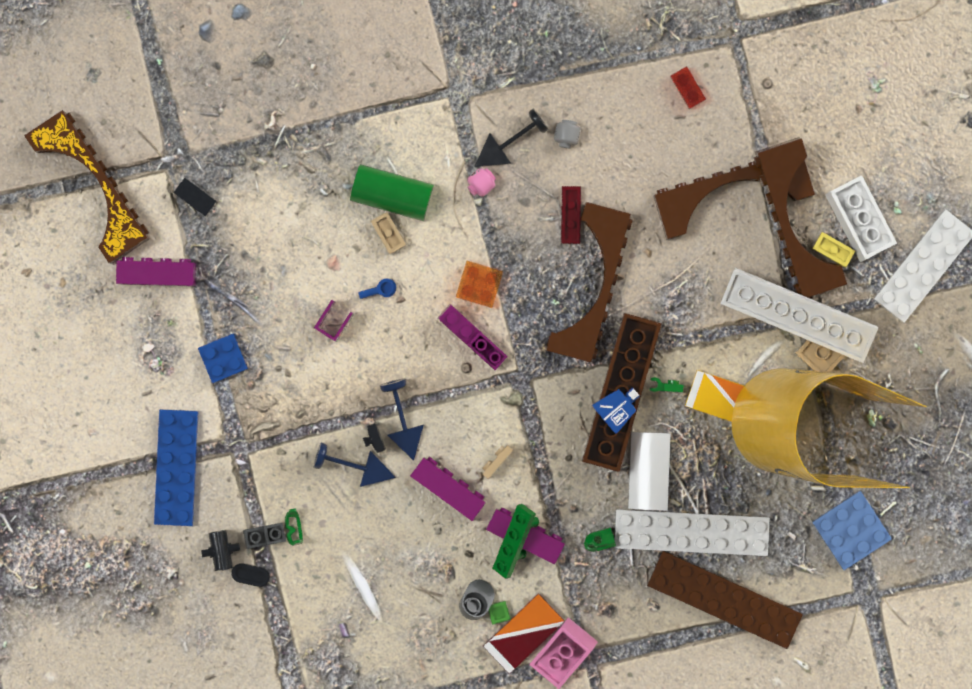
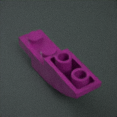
[438,304,508,370]

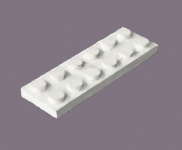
[873,209,972,323]

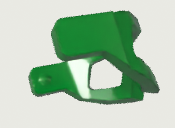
[285,508,303,546]

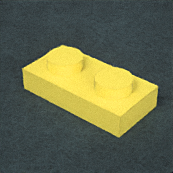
[812,232,855,268]

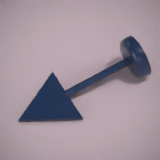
[380,378,424,461]
[313,442,396,487]

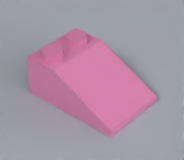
[529,617,598,689]

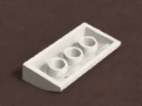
[825,175,897,262]
[628,432,671,511]

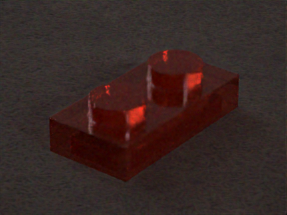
[670,66,706,109]

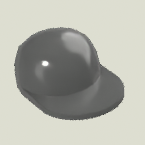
[459,579,495,620]

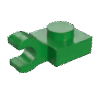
[649,377,684,393]

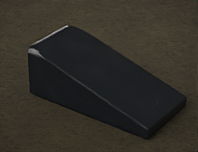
[173,178,217,217]

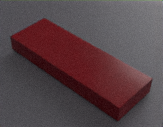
[561,186,581,244]

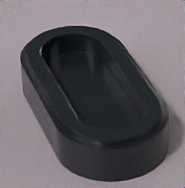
[231,563,270,587]

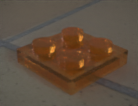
[456,261,503,308]

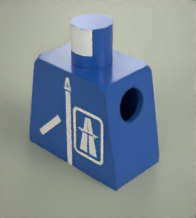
[591,388,640,434]

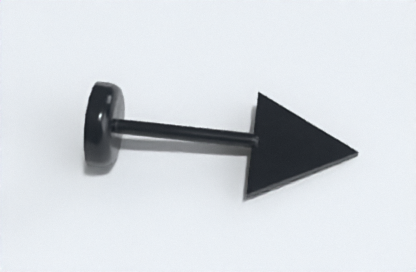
[474,108,549,167]

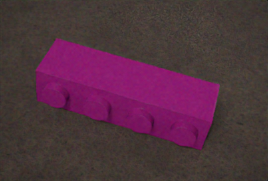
[116,257,196,287]
[410,456,486,521]
[486,507,565,565]

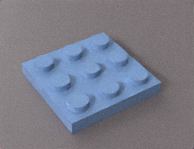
[812,491,892,570]

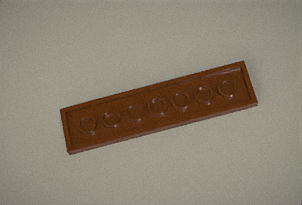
[647,551,803,649]

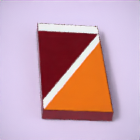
[483,593,565,674]

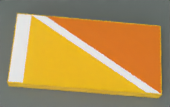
[685,370,744,422]

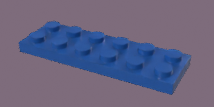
[154,409,199,526]

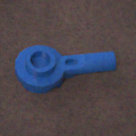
[358,278,396,299]

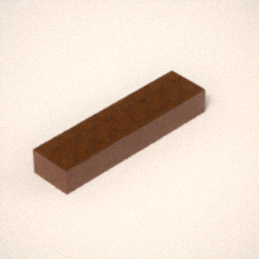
[582,313,662,472]

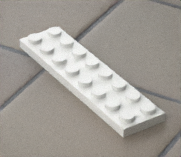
[720,268,879,363]
[614,509,770,556]

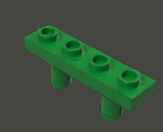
[492,504,539,579]

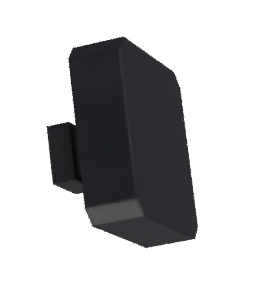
[363,423,386,453]

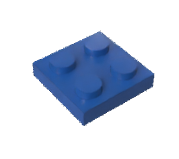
[198,333,248,383]

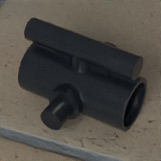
[201,530,240,571]

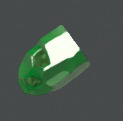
[584,527,616,552]

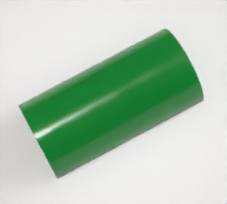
[350,164,434,222]

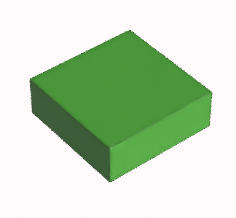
[488,601,511,625]

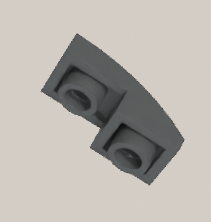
[243,523,286,549]

